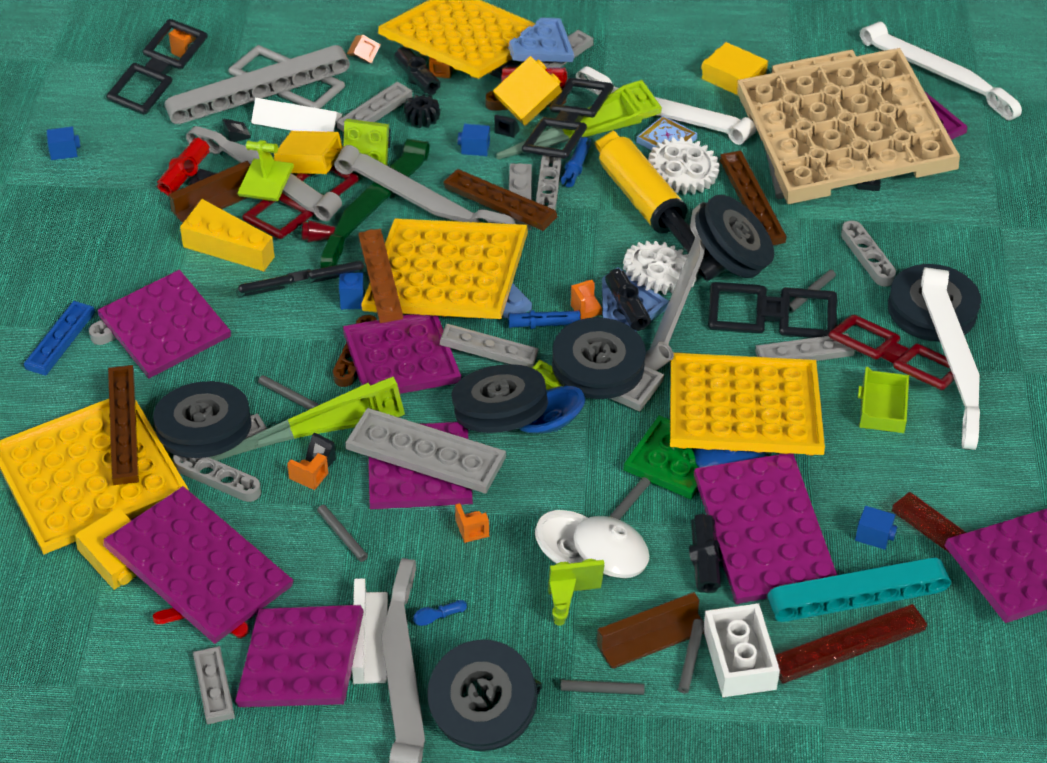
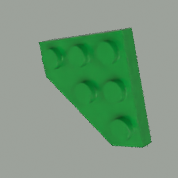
[624,415,698,500]

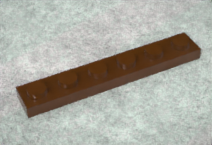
[720,151,787,245]
[443,169,558,231]
[108,365,139,485]

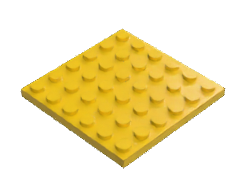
[378,0,536,78]
[361,219,528,319]
[670,353,825,455]
[0,399,189,555]

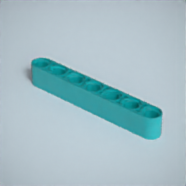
[767,558,951,622]

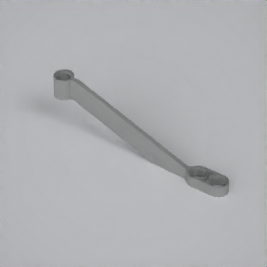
[186,126,342,221]
[334,145,516,224]
[645,202,707,371]
[381,558,425,763]

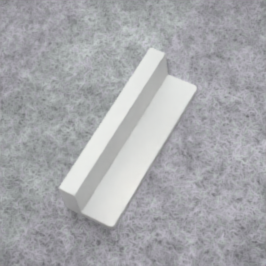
[252,98,342,132]
[352,579,388,684]

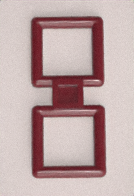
[242,165,359,239]
[829,314,955,390]

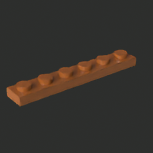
[358,229,403,324]

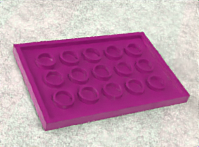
[694,453,837,604]
[103,486,293,644]
[945,509,1047,623]

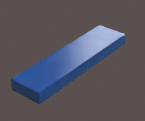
[24,301,95,376]

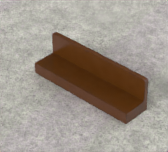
[169,161,251,223]
[597,592,704,669]

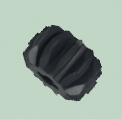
[404,94,440,128]

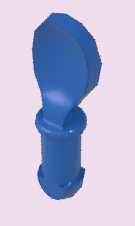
[413,600,467,626]

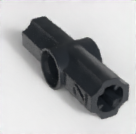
[394,46,440,96]
[605,268,651,331]
[689,513,722,594]

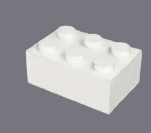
[703,603,780,697]

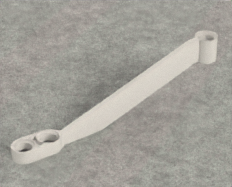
[860,22,1022,120]
[576,66,757,145]
[921,267,980,450]

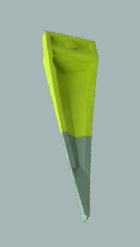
[496,80,662,159]
[209,377,405,461]

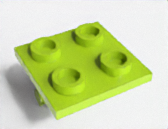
[237,140,294,201]
[548,559,605,626]

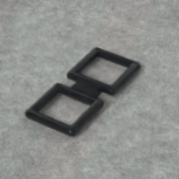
[106,19,208,115]
[522,78,614,159]
[236,261,364,297]
[708,282,837,338]

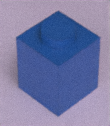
[458,124,490,156]
[47,127,81,160]
[339,273,365,310]
[855,506,898,550]

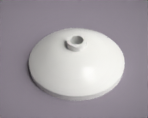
[535,510,587,564]
[574,516,649,578]

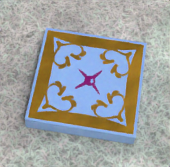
[637,116,697,150]

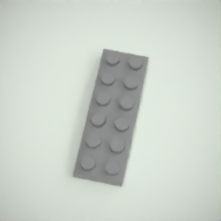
[346,408,506,494]

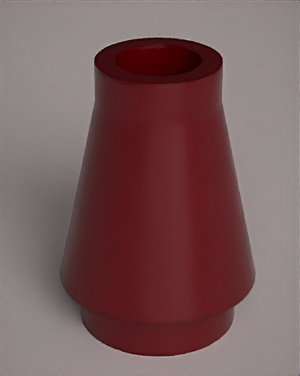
[302,220,335,243]

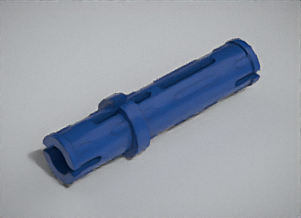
[561,137,592,187]
[508,310,580,329]

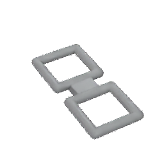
[228,45,345,109]

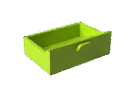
[858,367,909,433]

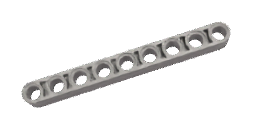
[165,45,350,124]

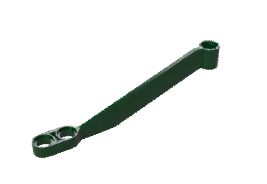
[320,139,430,268]

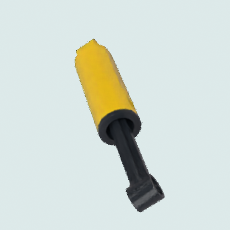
[595,130,727,282]

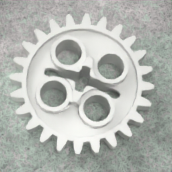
[648,137,719,195]
[623,241,698,295]

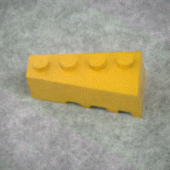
[180,199,275,271]

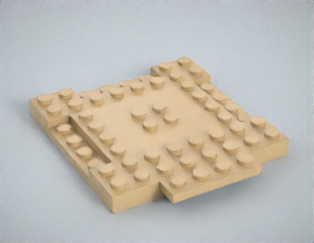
[738,48,960,204]

